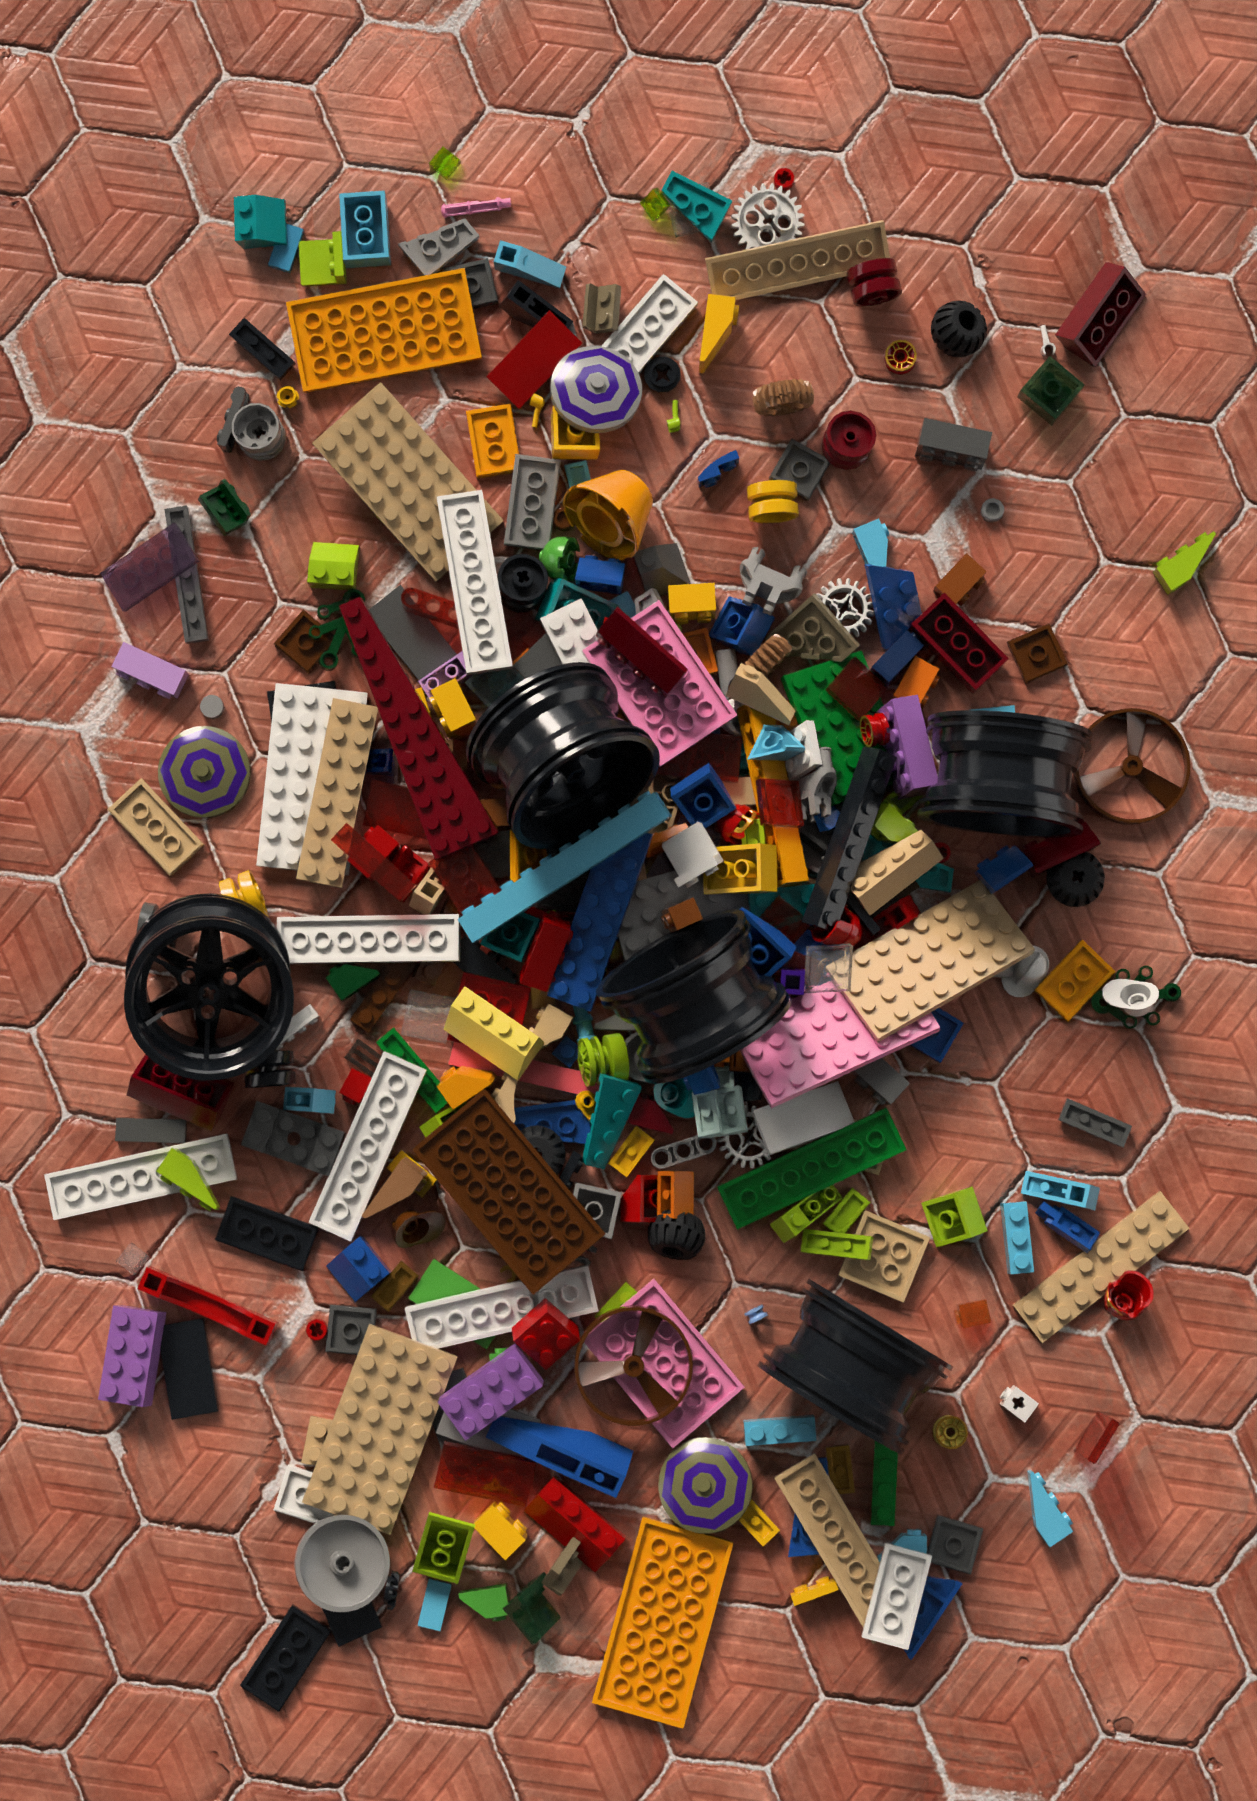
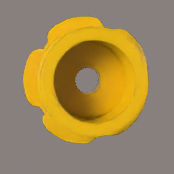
[277,386,299,408]

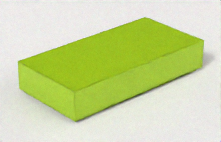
[823,1187,871,1233]

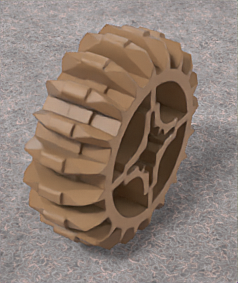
[752,379,814,417]
[744,634,792,678]

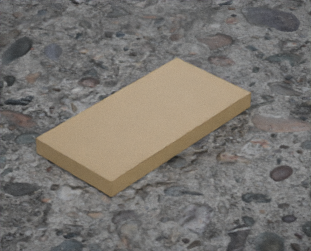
[107,778,204,876]

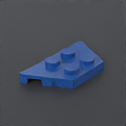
[864,564,922,649]
[904,1576,962,1660]

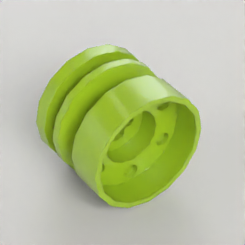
[578,1033,629,1087]

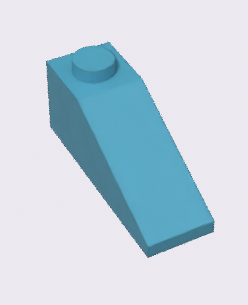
[852,519,889,567]
[1021,1171,1100,1211]

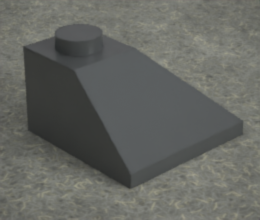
[633,543,691,597]

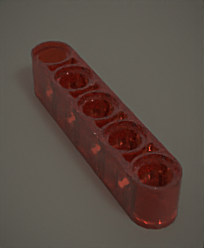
[401,588,509,636]

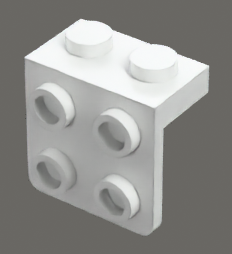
[662,822,724,888]

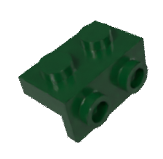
[198,479,251,536]

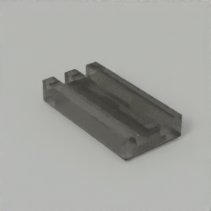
[344,1039,382,1077]

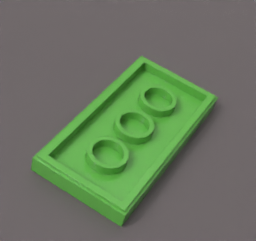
[408,1259,496,1349]

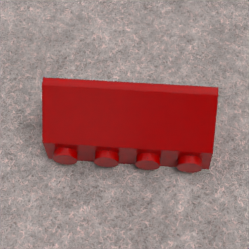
[524,1474,626,1572]

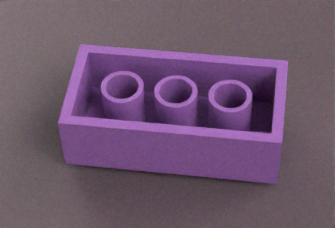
[877,695,938,800]
[98,1305,167,1407]
[438,1344,544,1441]

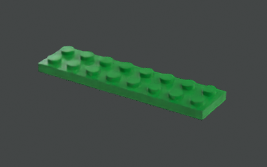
[717,1107,907,1229]

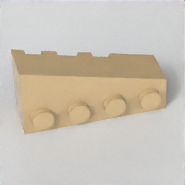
[849,830,943,915]

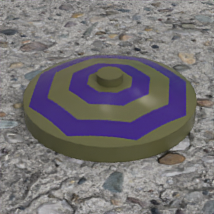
[158,726,251,818]
[658,1437,753,1534]

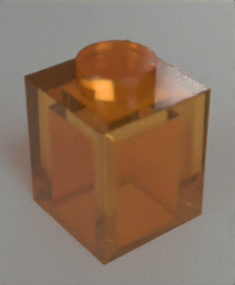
[954,1298,991,1328]

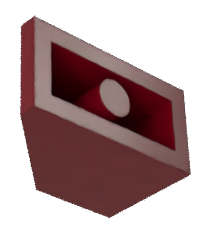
[627,1093,674,1135]

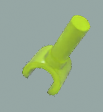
[666,400,680,433]

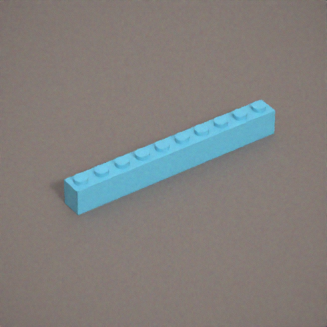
[458,791,672,943]

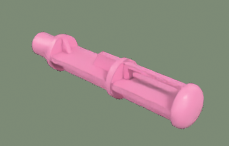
[441,197,511,218]

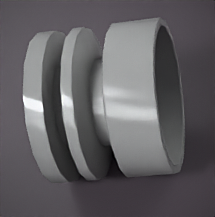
[232,403,286,461]

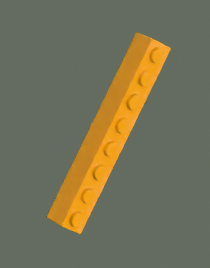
[737,705,809,888]

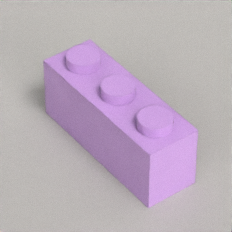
[111,642,189,699]

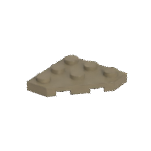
[764,593,860,662]

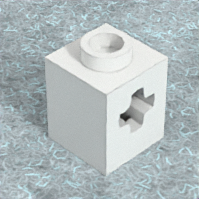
[1000,1385,1039,1422]

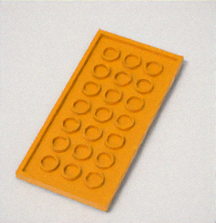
[286,268,482,393]
[592,1516,733,1729]

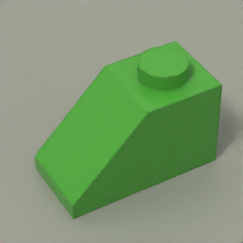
[458,1583,511,1621]

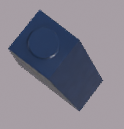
[869,630,924,690]

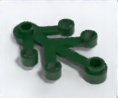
[308,589,365,671]
[1091,965,1181,1029]

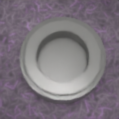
[981,498,1004,522]
[200,695,224,719]

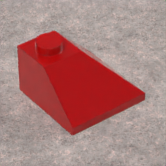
[620,1175,658,1222]

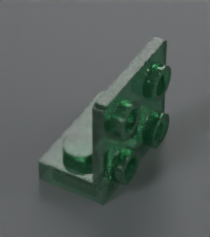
[502,1572,561,1645]

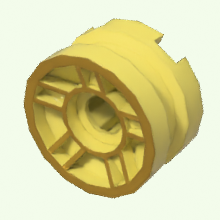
[932,1415,968,1449]

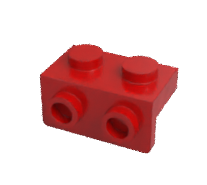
[376,845,432,903]

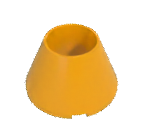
[563,470,653,561]

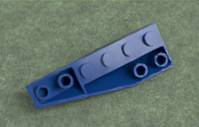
[486,1416,634,1498]

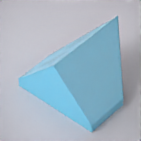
[747,724,805,761]

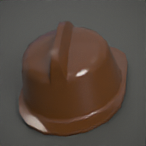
[392,1210,446,1248]

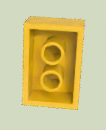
[429,678,477,740]

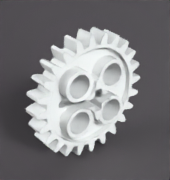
[731,183,805,250]

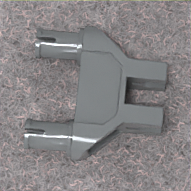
[740,547,807,616]
[789,747,837,823]

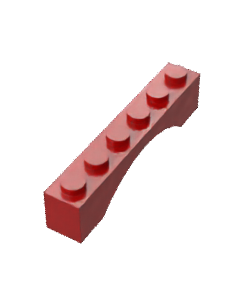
[137,1266,279,1345]

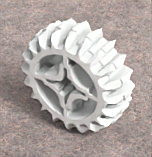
[816,578,875,638]
[717,1105,771,1168]

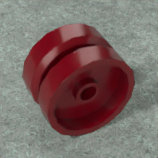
[846,258,902,307]
[821,410,877,470]

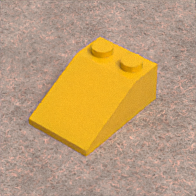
[699,294,739,374]
[703,843,777,895]

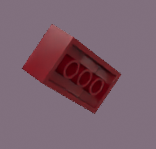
[909,592,1009,694]

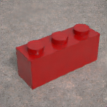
[519,913,573,992]

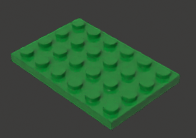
[780,650,894,806]

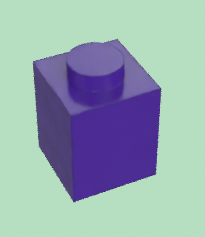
[780,968,805,995]

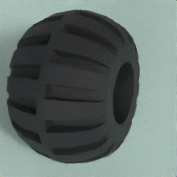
[931,301,987,357]
[1046,851,1105,907]
[520,1125,565,1175]
[648,1209,705,1260]

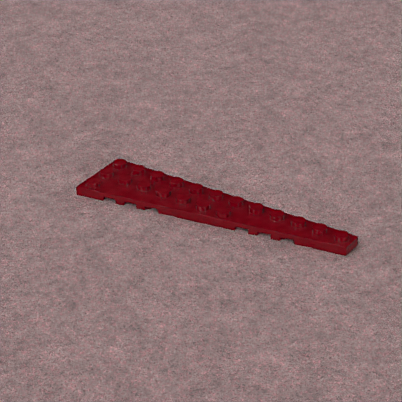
[339,597,501,860]

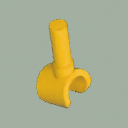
[529,394,545,428]

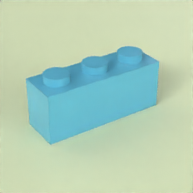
[1000,1201,1034,1274]
[743,1415,817,1446]

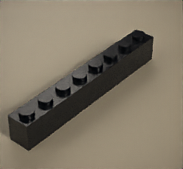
[802,747,897,932]

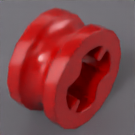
[774,168,794,191]
[935,842,951,864]
[306,1319,328,1340]

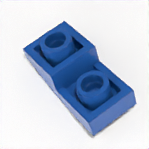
[697,450,739,488]

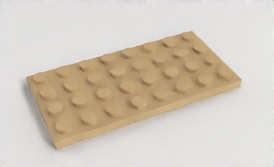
[312,382,504,582]
[826,880,1035,1043]
[302,1324,457,1535]

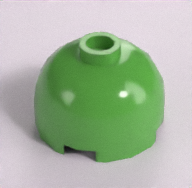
[539,536,580,581]

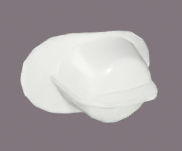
[1002,945,1049,997]
[1103,979,1159,1017]

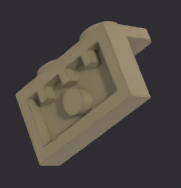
[583,283,621,334]
[541,1537,583,1596]

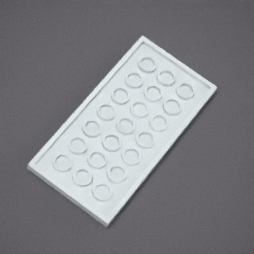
[256,683,368,876]

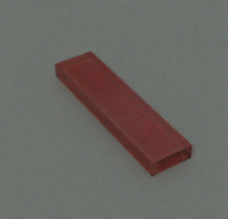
[331,823,416,903]

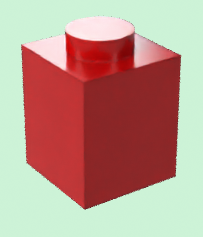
[339,1068,372,1106]

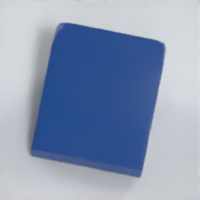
[814,806,840,832]

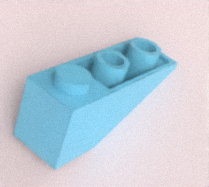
[494,240,566,289]
[1027,1470,1073,1547]

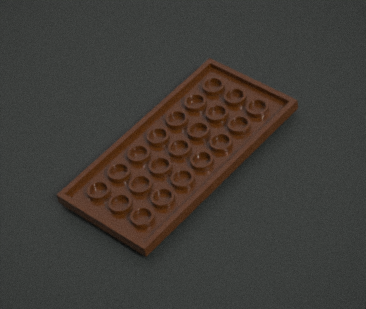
[412,1089,606,1295]

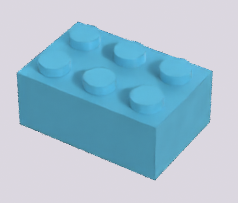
[339,191,391,268]

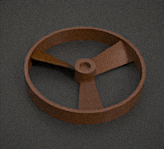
[1073,708,1191,825]
[574,1305,693,1426]

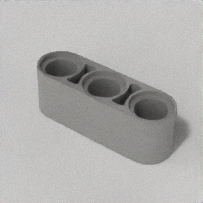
[651,1135,716,1169]

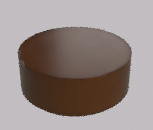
[553,507,572,531]

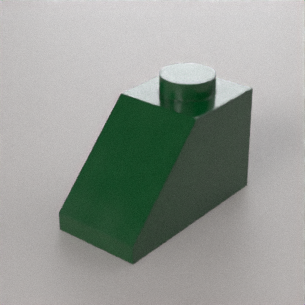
[326,964,381,1002]

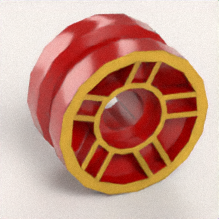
[884,340,917,375]
[860,712,890,748]

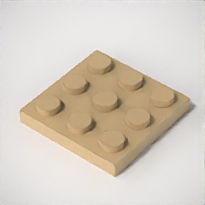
[838,1210,930,1303]

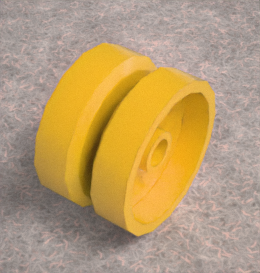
[747,480,799,523]
[219,870,269,917]

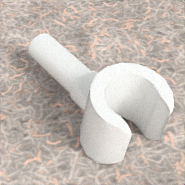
[1040,325,1056,356]

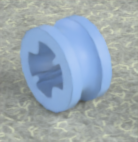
[744,1304,768,1324]

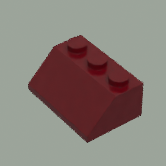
[1022,821,1101,878]

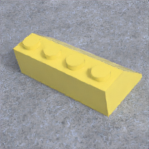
[444,987,545,1081]

